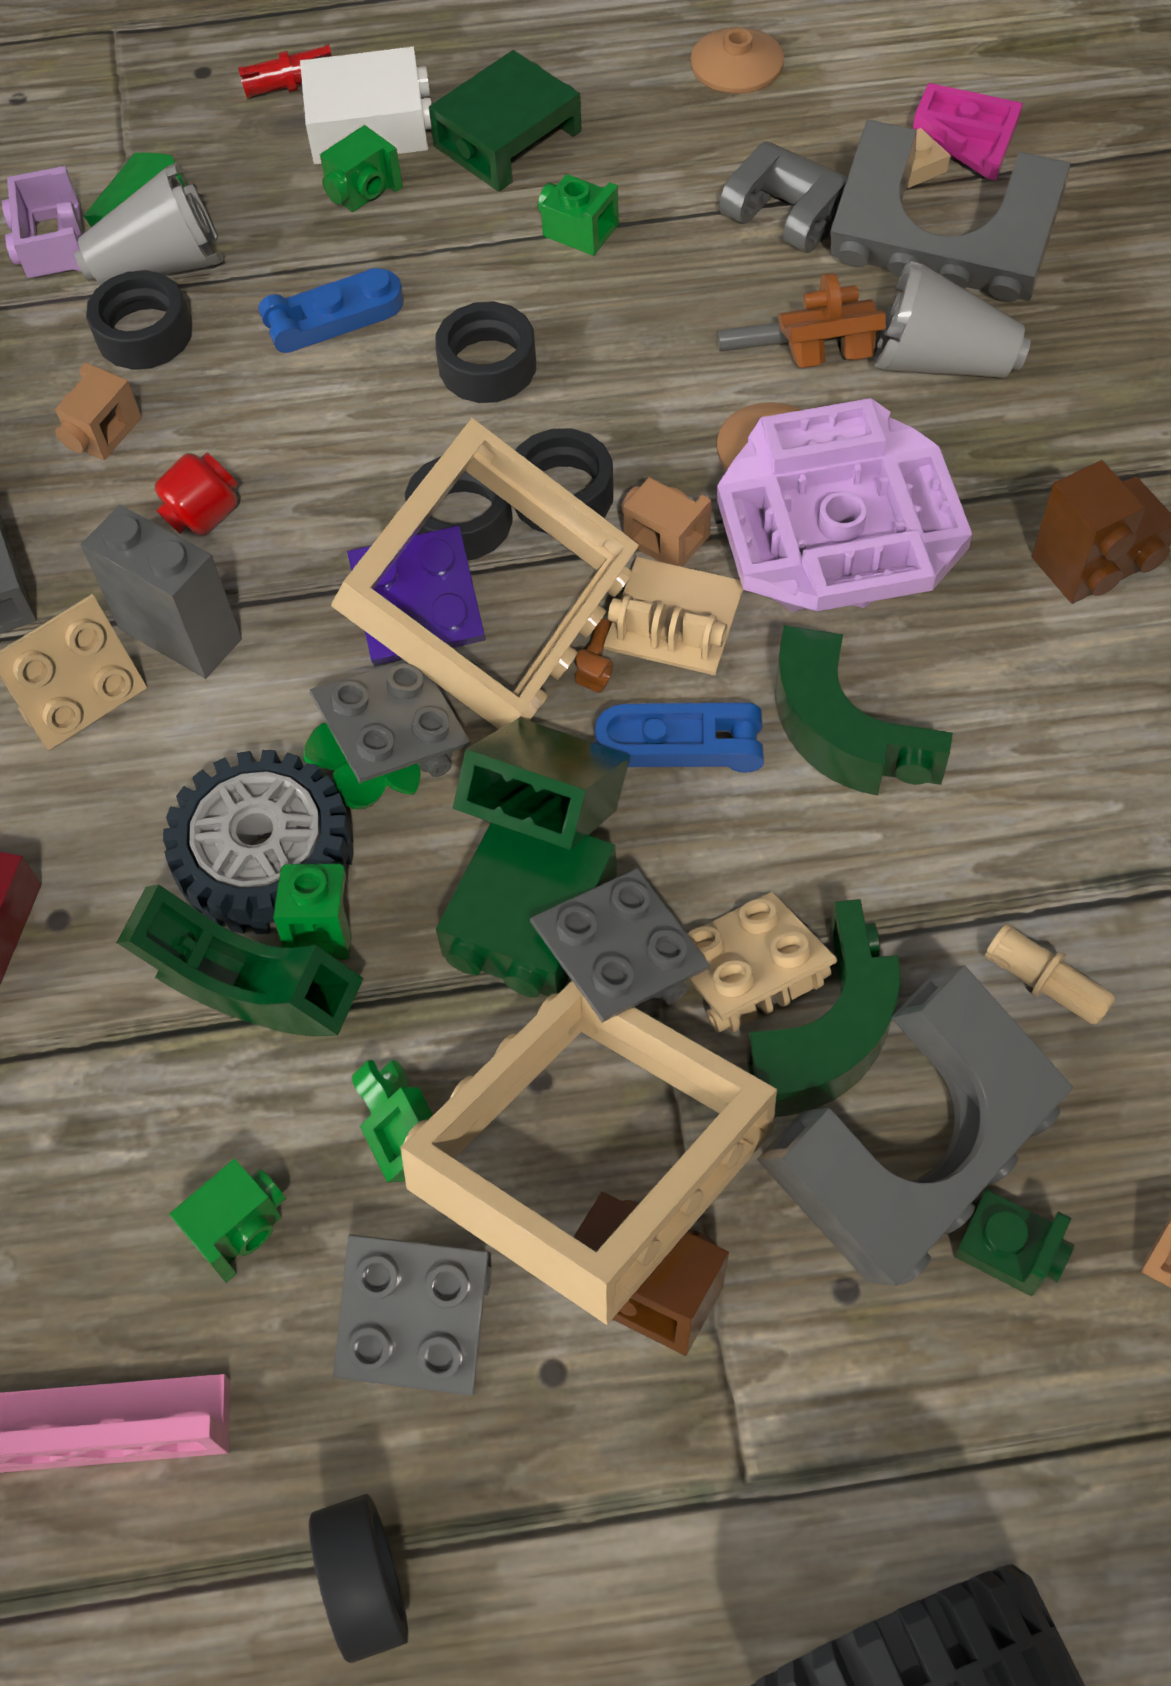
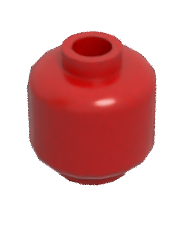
[155,452,238,536]

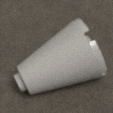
[74,163,224,285]
[874,260,1031,378]

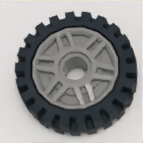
[163,750,354,934]

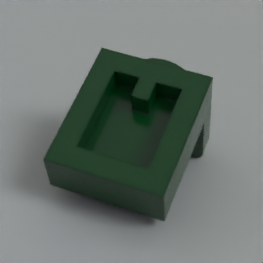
[954,1189,1075,1297]

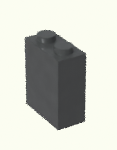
[80,505,242,679]

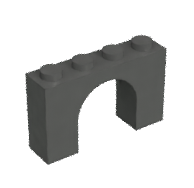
[830,119,1071,301]
[757,965,1073,1286]

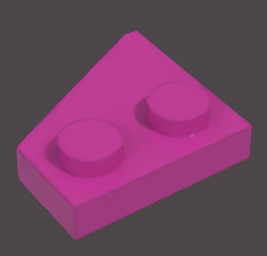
[913,83,1023,181]

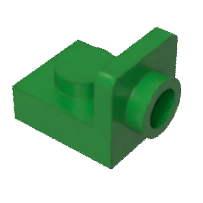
[273,864,352,959]

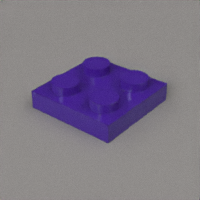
[347,526,486,666]

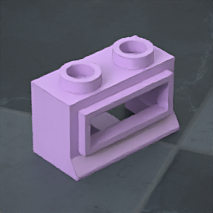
[2,166,84,278]

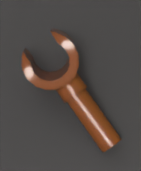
[575,618,614,693]

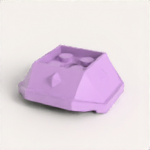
[717,398,972,612]

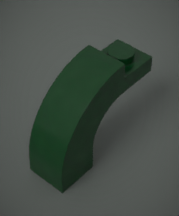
[775,625,953,796]
[116,884,364,1036]
[747,899,900,1117]

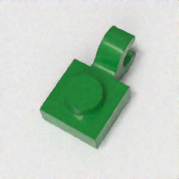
[352,1060,433,1183]

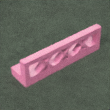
[0,1374,230,1473]

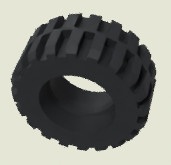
[750,1564,1085,1686]

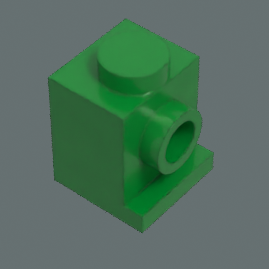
[320,125,403,213]
[538,174,619,256]
[168,1158,286,1283]

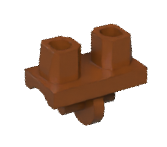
[779,272,886,368]

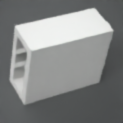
[300,47,431,164]

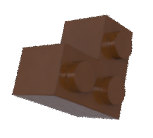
[1032,460,1171,604]

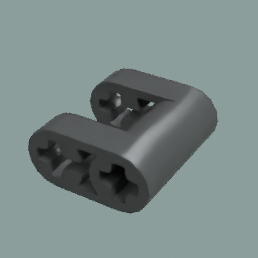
[719,141,848,253]

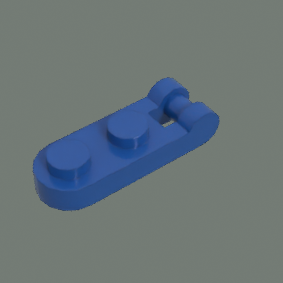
[258,268,404,353]
[595,703,764,773]

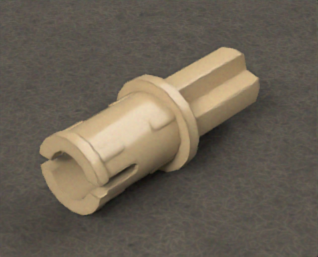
[984,923,1115,1024]

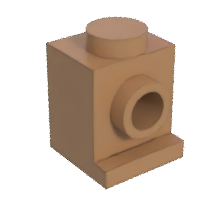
[55,362,142,461]
[621,477,711,567]

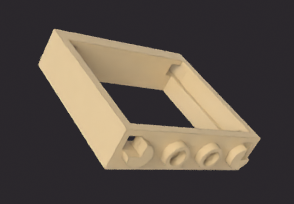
[331,418,639,729]
[400,981,777,1325]

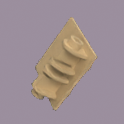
[603,557,744,675]
[0,594,147,751]
[687,892,837,1033]

